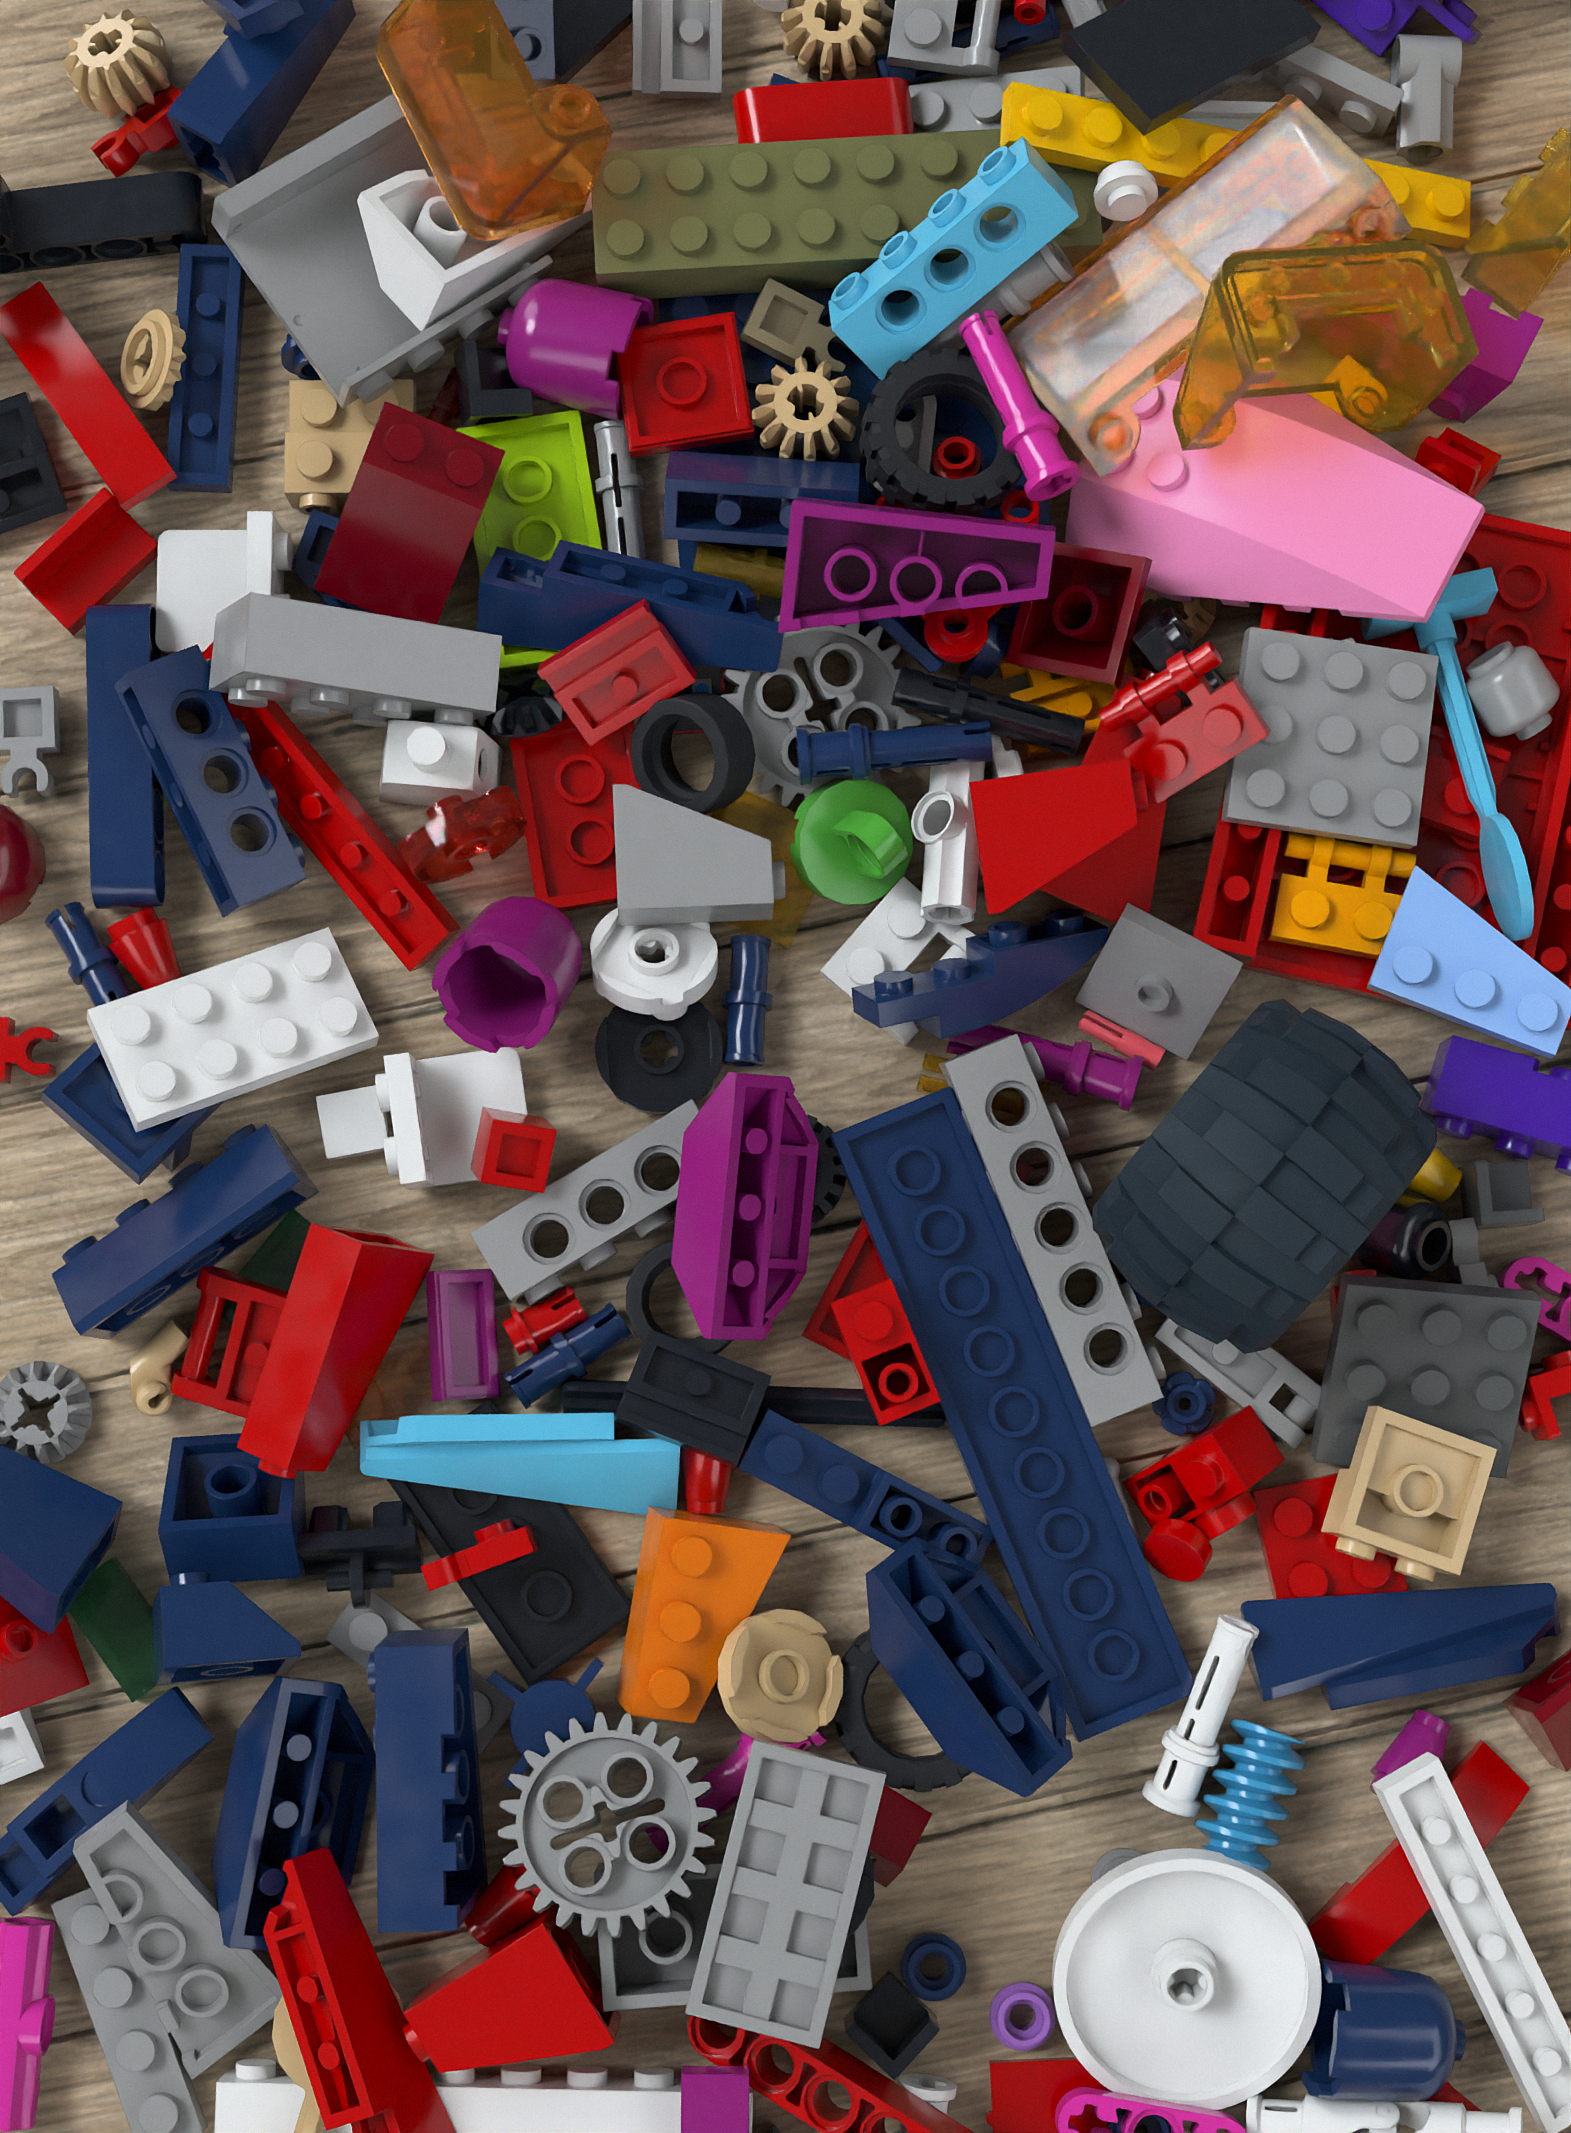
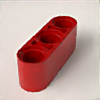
[732,77,915,144]

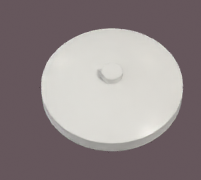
[1052,1848,1322,2110]

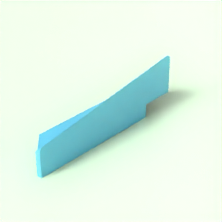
[360,1413,680,1515]

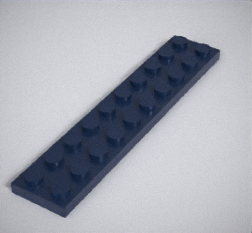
[829,1086,1195,1742]

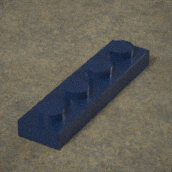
[167,243,246,493]

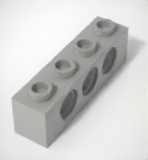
[470,1099,699,1306]

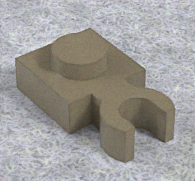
[739,278,850,378]

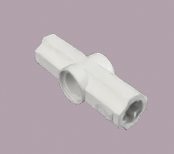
[911,761,985,925]

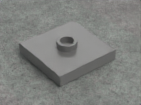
[1075,903,1243,1060]

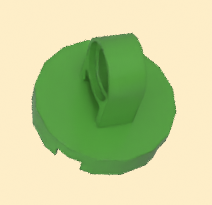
[790,778,913,905]

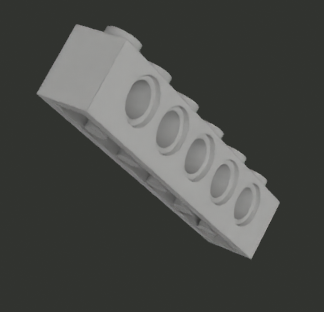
[939,1034,1166,1427]

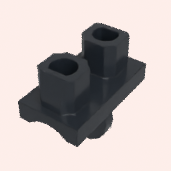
[297,1501,424,1609]

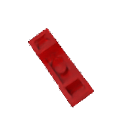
[1307,1740,1531,1965]

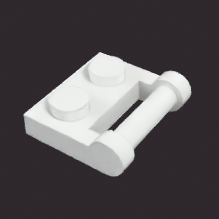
[820,876,976,1046]

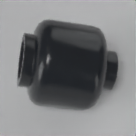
[1355,1193,1452,1280]

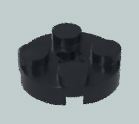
[595,1001,723,1115]

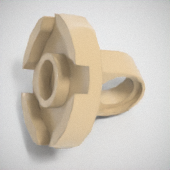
[717,1609,843,1745]

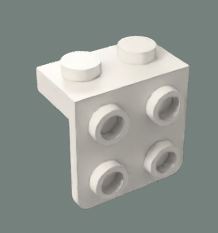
[155,511,293,655]
[375,1047,528,1191]

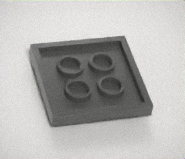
[1310,1274,1542,1478]

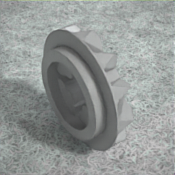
[0,1361,93,1465]

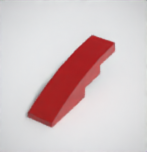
[0,281,177,512]

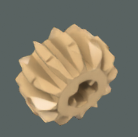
[781,0,885,82]
[62,9,174,120]
[752,356,859,461]

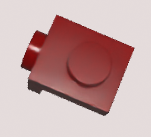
[1415,427,1502,499]
[1518,1349,1571,1441]

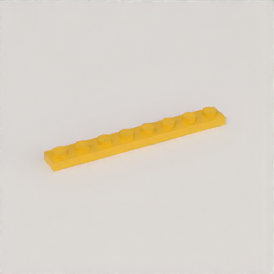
[1000,81,1471,249]

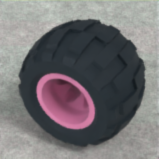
[1093,998,1437,1354]

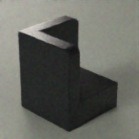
[453,341,533,427]
[844,1970,940,2080]

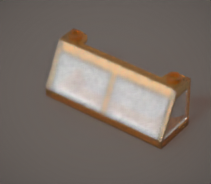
[1001,93,1413,479]

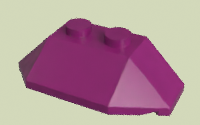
[671,1072,819,1340]

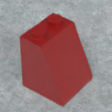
[969,758,1149,915]
[403,1906,622,2073]

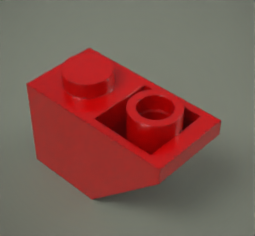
[829,1278,941,1426]
[1122,1405,1285,1529]

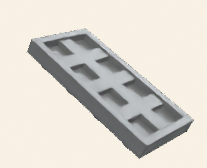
[685,1738,886,2049]

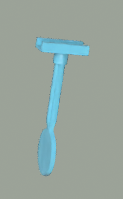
[1358,567,1534,942]

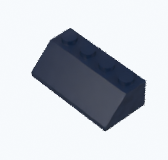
[51,1124,319,1340]

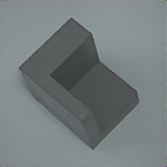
[1458,1160,1545,1230]

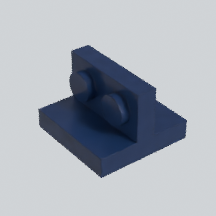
[42,1041,224,1185]

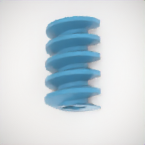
[1194,1719,1308,1871]

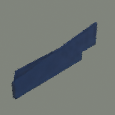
[476,540,784,673]
[1240,1583,1561,1711]

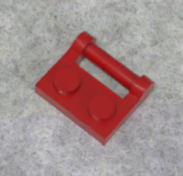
[170,1266,288,1418]

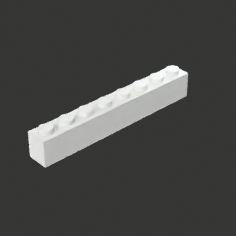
[214,2059,753,2133]

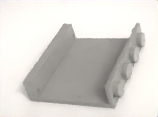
[211,76,553,408]

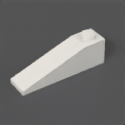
[357,154,593,332]

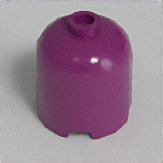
[498,278,654,421]
[431,896,584,1053]

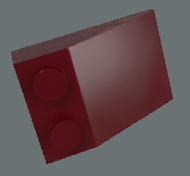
[313,401,505,624]

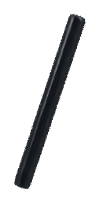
[561,1379,946,1428]

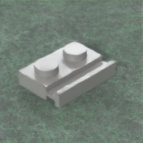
[632,0,722,100]

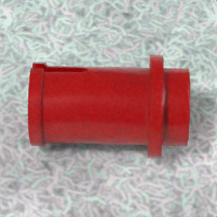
[501,1284,588,1356]

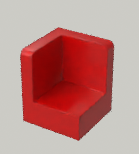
[471,1107,557,1193]

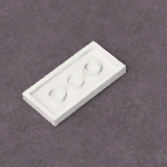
[87,927,379,1132]

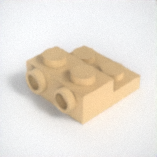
[284,379,416,515]
[1321,1406,1497,1583]

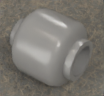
[1465,641,1560,741]

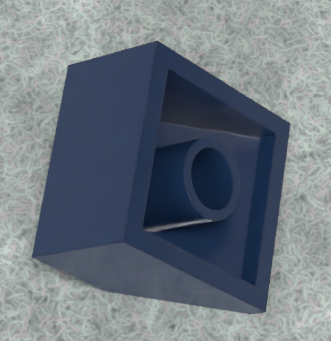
[158,1433,307,1584]
[151,1572,301,1686]

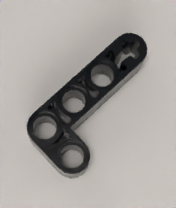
[0,171,208,275]

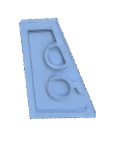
[1366,865,1571,1059]

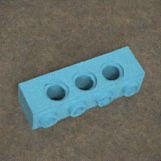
[828,136,1079,381]

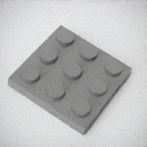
[1221,627,1439,849]

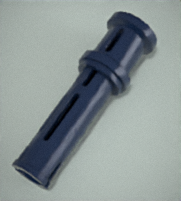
[796,720,992,785]

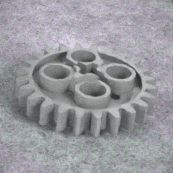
[721,615,922,807]
[498,1712,718,1938]

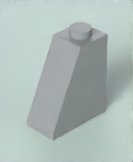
[613,784,785,926]

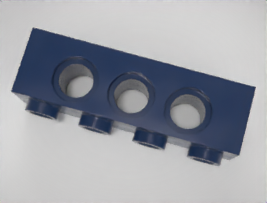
[114,644,307,918]

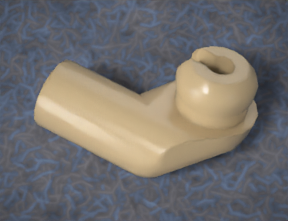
[130,1319,190,1417]

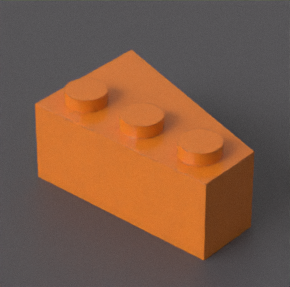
[615,1506,791,1724]

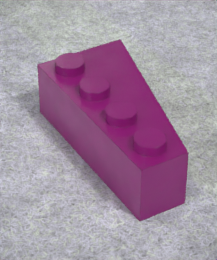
[778,496,1056,633]

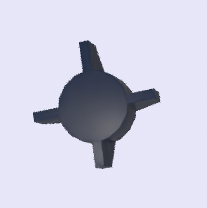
[486,1657,605,1790]

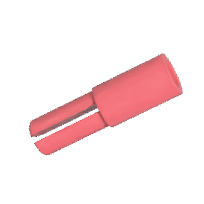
[1078,1010,1166,1071]

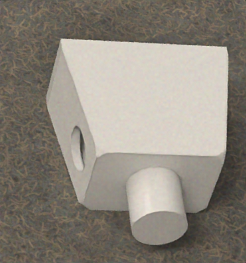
[378,719,504,812]

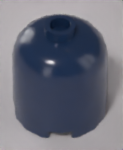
[1301,1959,1466,2102]

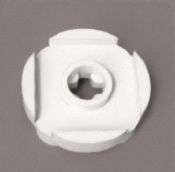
[590,908,718,1021]

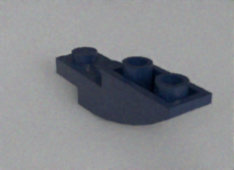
[851,909,1109,1040]
[737,1406,993,1565]
[0,1686,218,1917]

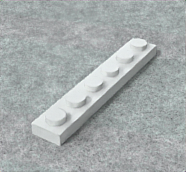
[1372,1752,1571,2133]

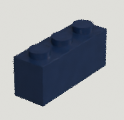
[663,451,859,547]

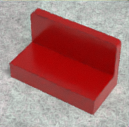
[14,487,158,636]

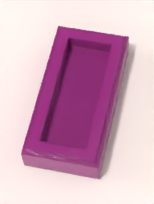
[425,1269,501,1402]

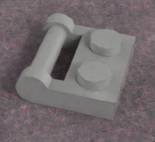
[887,0,1001,77]

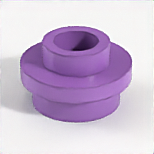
[989,1981,1056,2051]

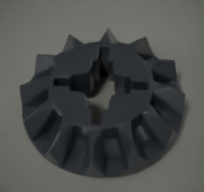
[475,670,568,738]

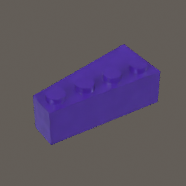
[1420,1035,1571,1176]

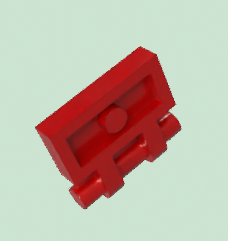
[1099,641,1271,804]

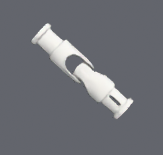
[1246,2092,1523,2133]

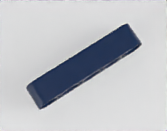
[86,603,165,909]

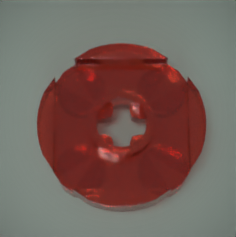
[397,785,527,884]

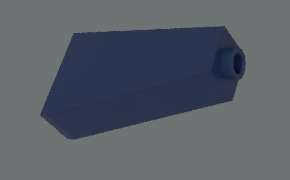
[166,0,356,188]
[0,1445,123,1634]

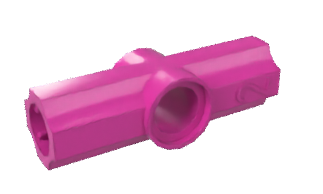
[0,1916,55,2132]

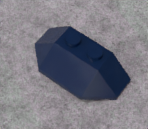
[865,1537,1073,1798]
[211,1675,376,1951]

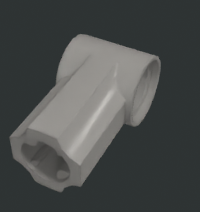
[1390,34,1462,163]

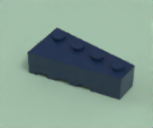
[367,1628,488,1933]

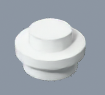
[1093,160,1158,221]

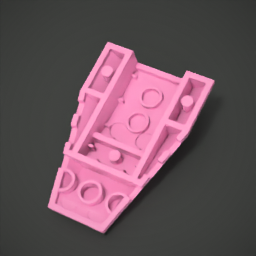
[1064,346,1485,623]

